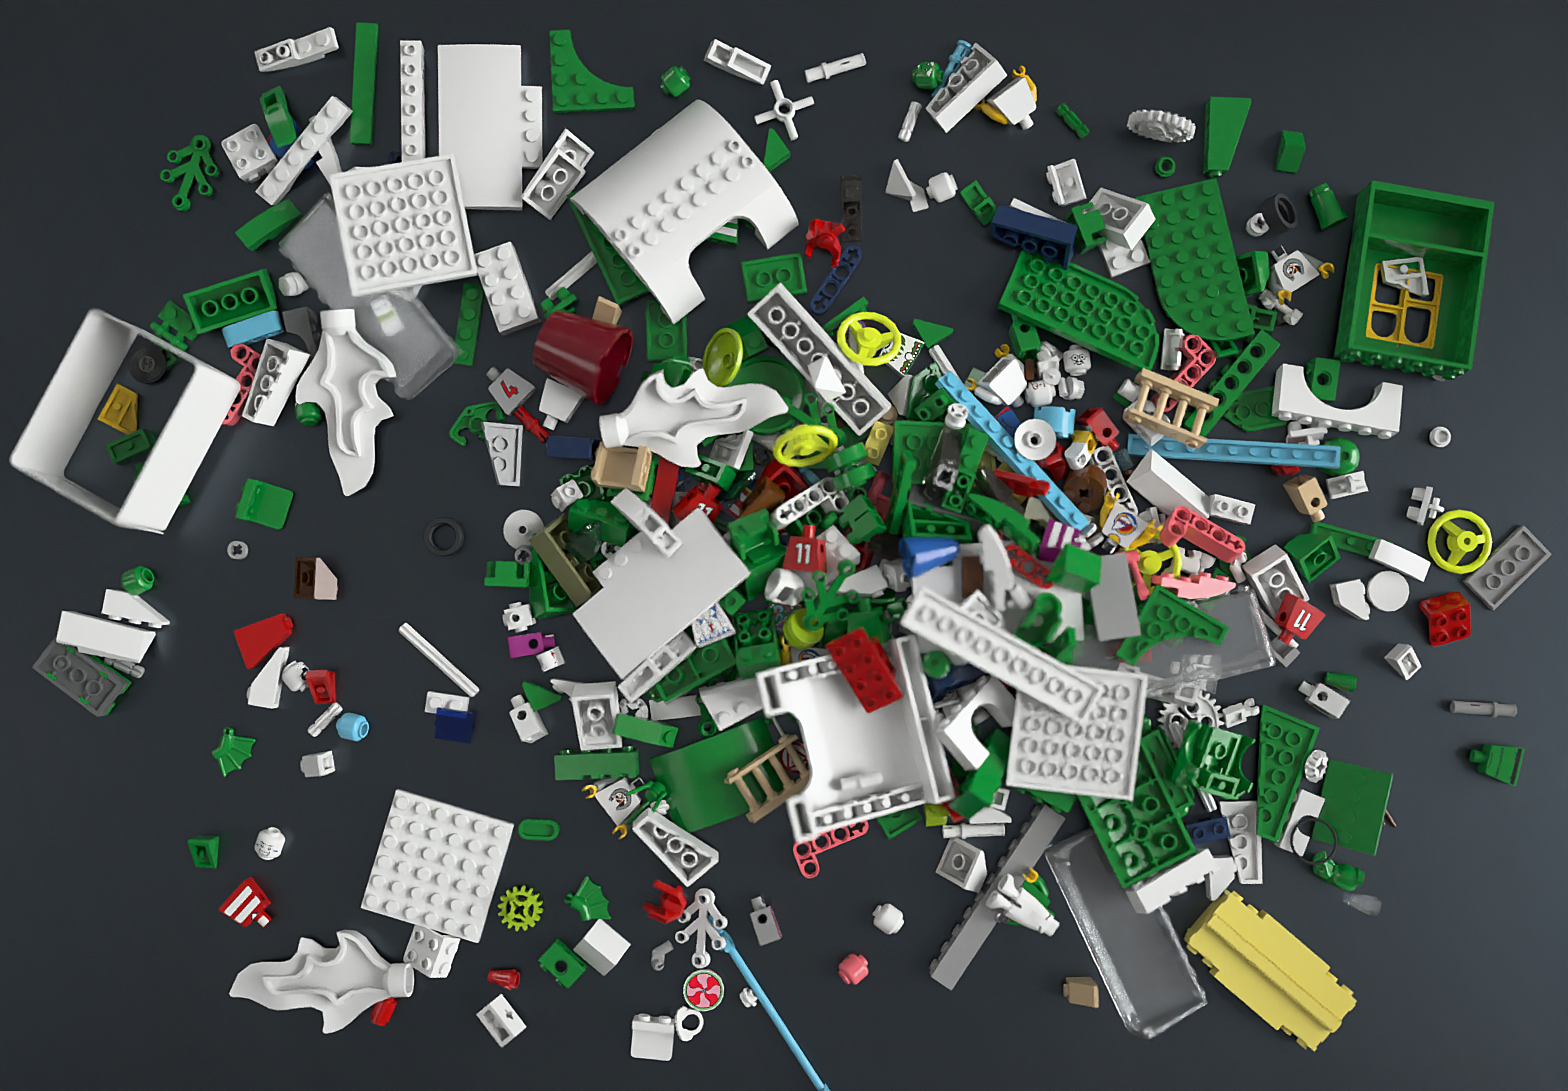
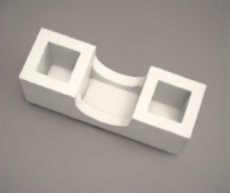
[1274,788,1325,856]

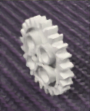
[1127,110,1196,143]
[1156,690,1225,750]

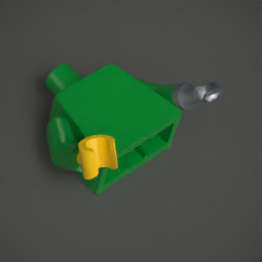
[994,867,1055,926]

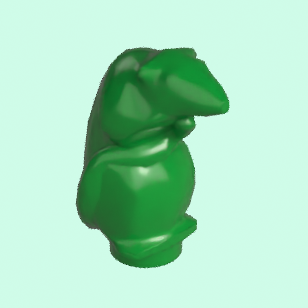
[1312,850,1364,891]

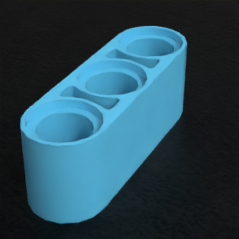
[222,311,284,350]

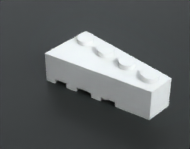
[242,339,310,426]

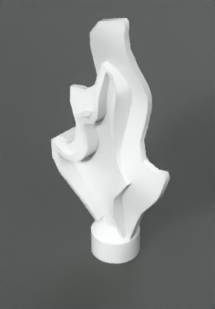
[296,309,397,496]
[600,368,788,468]
[229,929,414,1034]

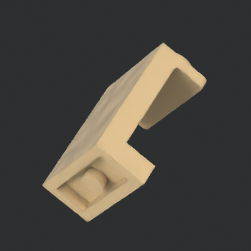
[591,442,653,492]

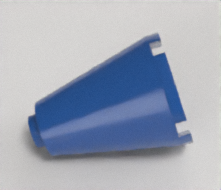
[899,537,960,579]

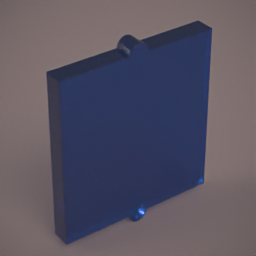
[434,707,474,744]

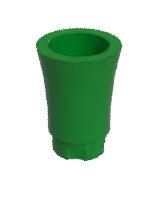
[1308,183,1349,231]

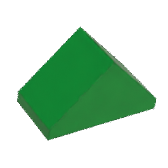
[763,128,790,172]
[1276,130,1306,174]
[912,319,954,350]
[1206,340,1238,360]
[522,681,564,712]
[188,835,219,868]

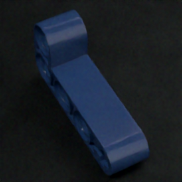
[926,661,993,704]

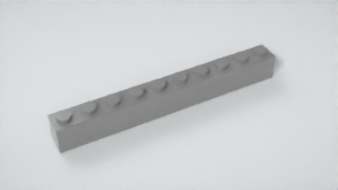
[929,803,1066,990]

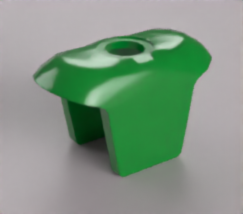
[1014,592,1063,648]

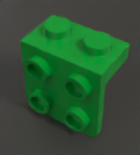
[235,478,293,529]

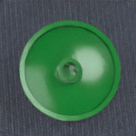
[725,356,806,435]

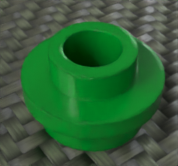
[1155,156,1176,177]

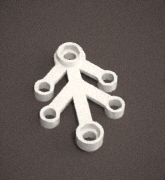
[675,888,728,969]

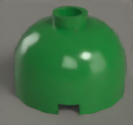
[1319,437,1360,478]

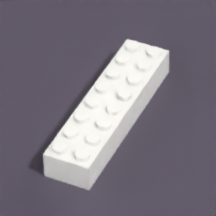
[747,283,891,436]

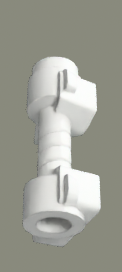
[1258,288,1303,325]

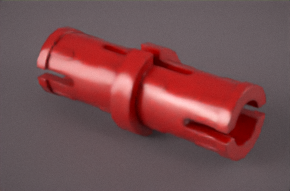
[513,406,551,444]

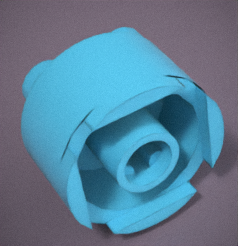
[1034,406,1076,439]

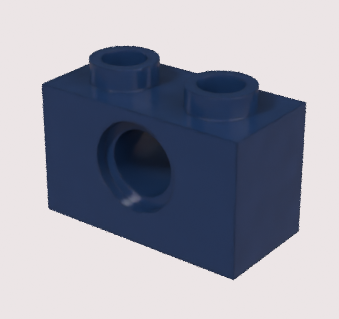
[1183,813,1231,845]

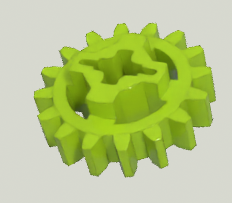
[498,885,543,931]

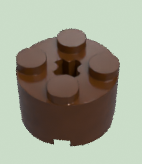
[1063,464,1107,513]

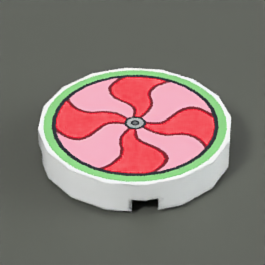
[683,969,724,1011]

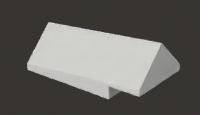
[521,129,595,220]
[1126,449,1210,519]
[56,611,156,663]

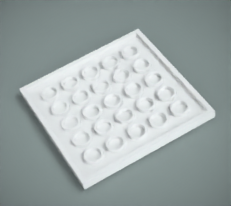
[329,154,478,297]
[1006,665,1148,800]
[361,789,515,943]

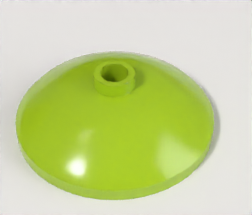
[702,328,743,387]

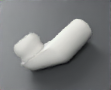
[1039,341,1063,361]
[1230,552,1247,583]

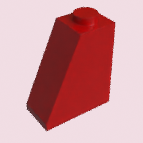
[234,614,293,670]

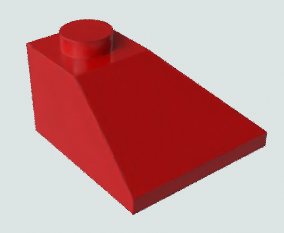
[754,458,810,510]

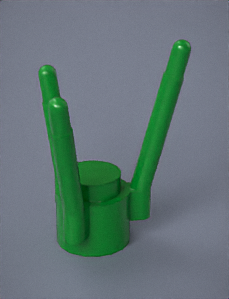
[857,597,908,624]
[626,780,667,825]

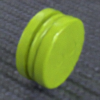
[783,608,824,649]

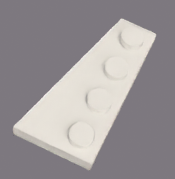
[1218,800,1262,884]

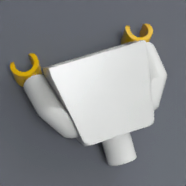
[964,344,1027,408]

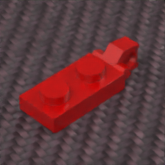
[992,469,1050,498]

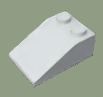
[1083,188,1155,250]
[789,525,860,599]
[1241,544,1309,620]
[934,590,1006,665]
[571,681,622,750]

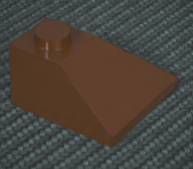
[739,476,785,518]
[293,557,338,600]

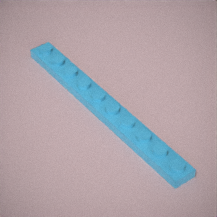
[935,371,1089,531]
[1127,434,1340,469]

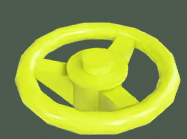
[837,312,901,366]
[773,424,837,467]
[1427,509,1492,574]
[1118,532,1182,595]

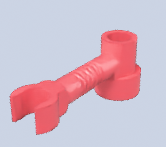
[1115,549,1149,600]

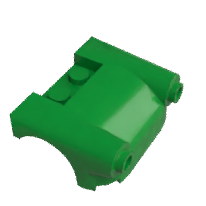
[1171,719,1255,800]

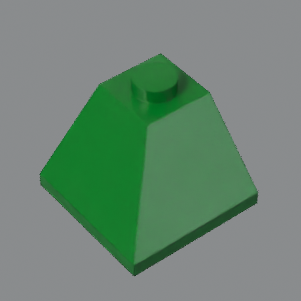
[1236,251,1270,296]
[714,315,768,363]
[1283,533,1340,583]

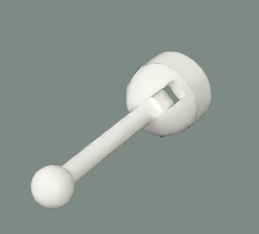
[1187,552,1216,600]

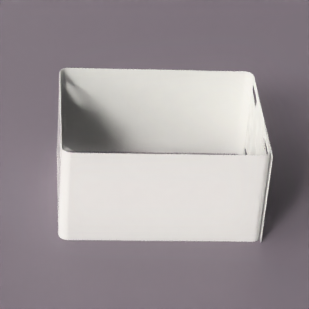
[11,310,241,534]

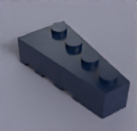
[990,205,1078,271]

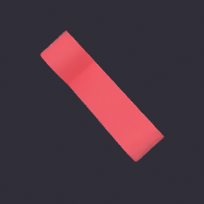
[1150,335,1216,412]
[222,344,262,426]
[1159,506,1245,563]
[793,820,869,878]

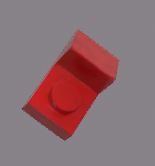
[305,670,336,704]

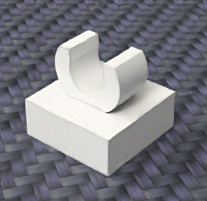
[1006,584,1032,609]

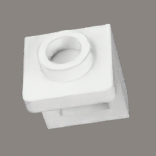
[551,480,583,512]

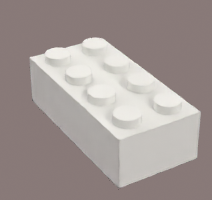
[474,242,541,336]

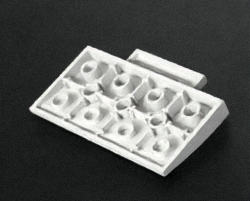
[438,44,542,211]
[573,508,751,679]
[911,541,1084,654]

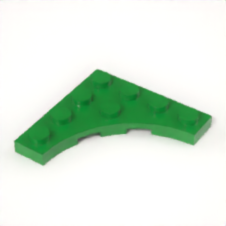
[550,30,635,113]
[1115,584,1230,667]

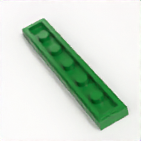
[350,22,378,146]

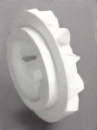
[619,698,648,719]
[1305,750,1328,783]

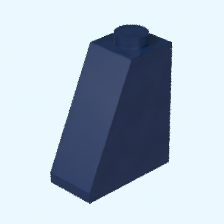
[546,436,603,462]

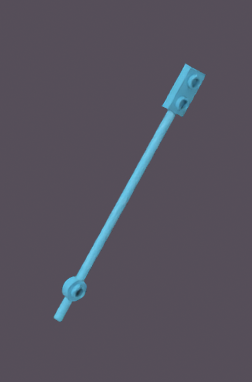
[707,914,830,1091]

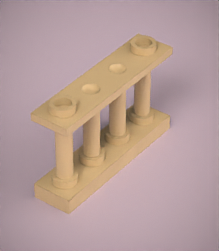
[1122,368,1219,449]
[724,734,810,822]

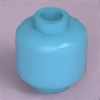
[336,712,369,741]

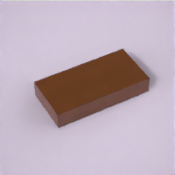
[961,556,984,598]

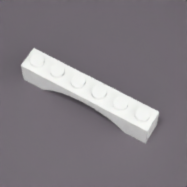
[255,96,353,205]

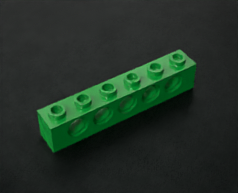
[1181,329,1281,438]

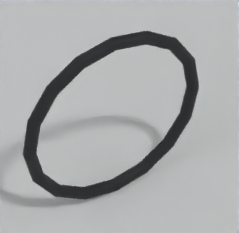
[1290,818,1338,865]

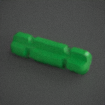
[1056,103,1089,138]

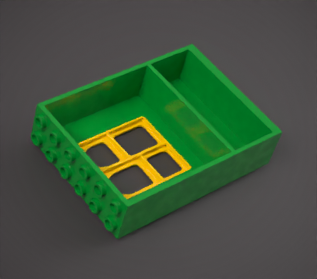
[1334,180,1494,380]

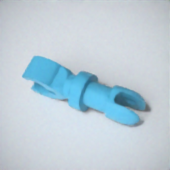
[791,454,820,485]

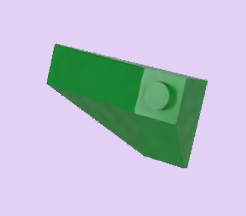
[529,533,579,619]

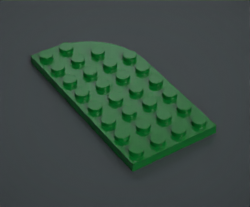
[1135,178,1255,342]
[997,248,1159,372]

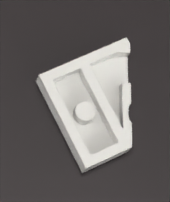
[1381,257,1429,297]

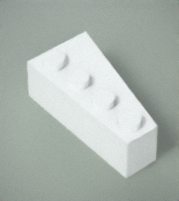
[926,43,1007,133]
[699,677,764,731]
[632,807,718,887]
[1125,849,1220,914]

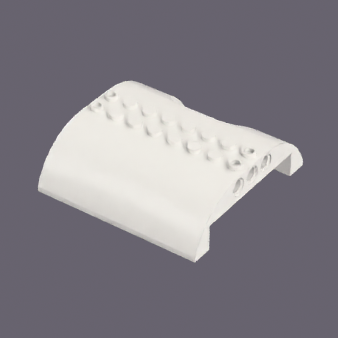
[570,100,799,325]
[756,634,955,843]

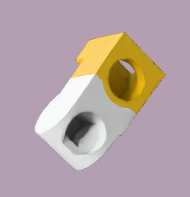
[1065,430,1097,470]

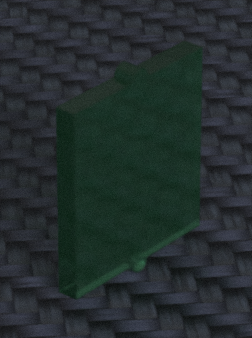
[716,470,756,502]

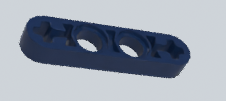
[810,245,862,315]

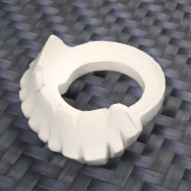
[675,1006,703,1041]

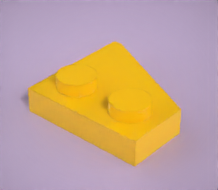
[98,383,138,435]

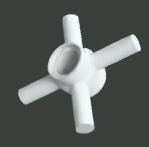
[754,80,814,140]

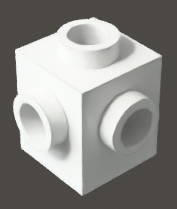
[883,558,911,592]
[502,602,536,632]

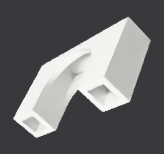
[934,675,1016,770]

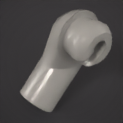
[651,940,674,971]

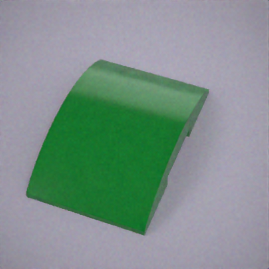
[649,716,784,833]

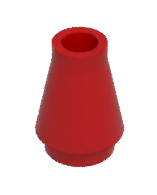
[488,969,520,990]

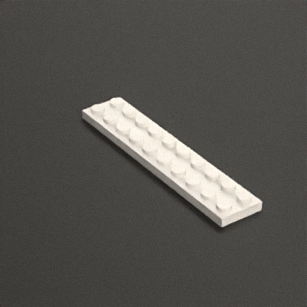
[900,585,1104,725]

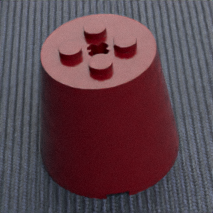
[533,310,633,405]

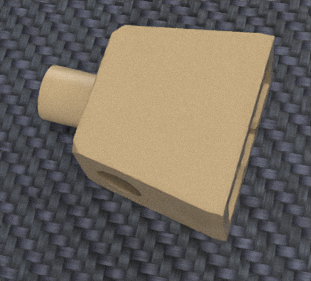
[1283,474,1327,522]

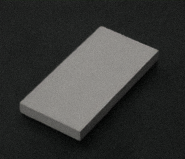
[1463,525,1552,611]
[1089,553,1141,642]

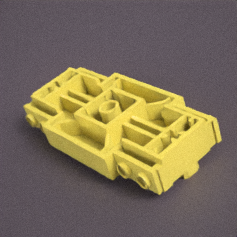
[1184,889,1357,1051]

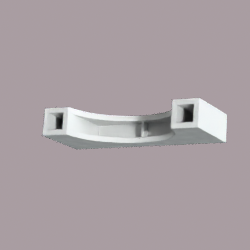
[1272,364,1403,439]

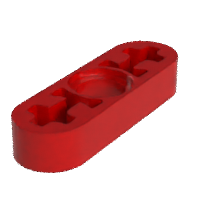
[1004,545,1054,589]

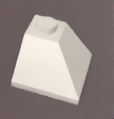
[936,837,987,893]

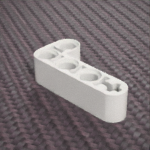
[1087,447,1138,515]
[769,477,849,530]

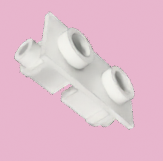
[1160,328,1185,371]

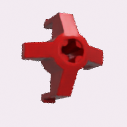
[804,219,845,268]
[1035,442,1069,482]
[642,880,687,924]

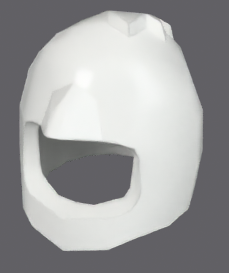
[764,568,805,606]

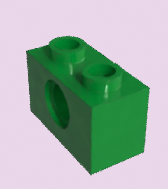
[1306,357,1340,403]
[685,454,737,492]
[538,938,587,988]

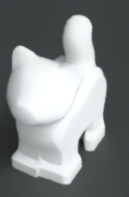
[1163,547,1202,580]

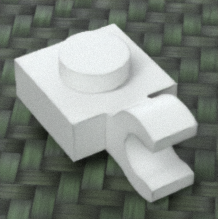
[1222,698,1259,728]

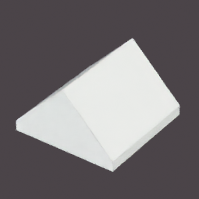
[573,919,631,976]

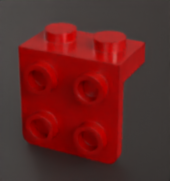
[1419,591,1471,646]

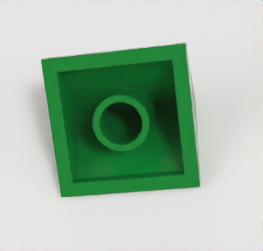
[1046,542,1102,594]

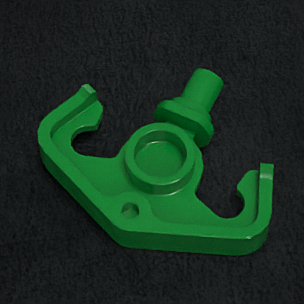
[449,401,505,447]

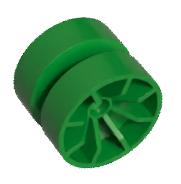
[823,443,876,492]

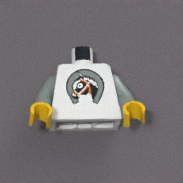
[1268,246,1334,305]
[582,777,645,840]

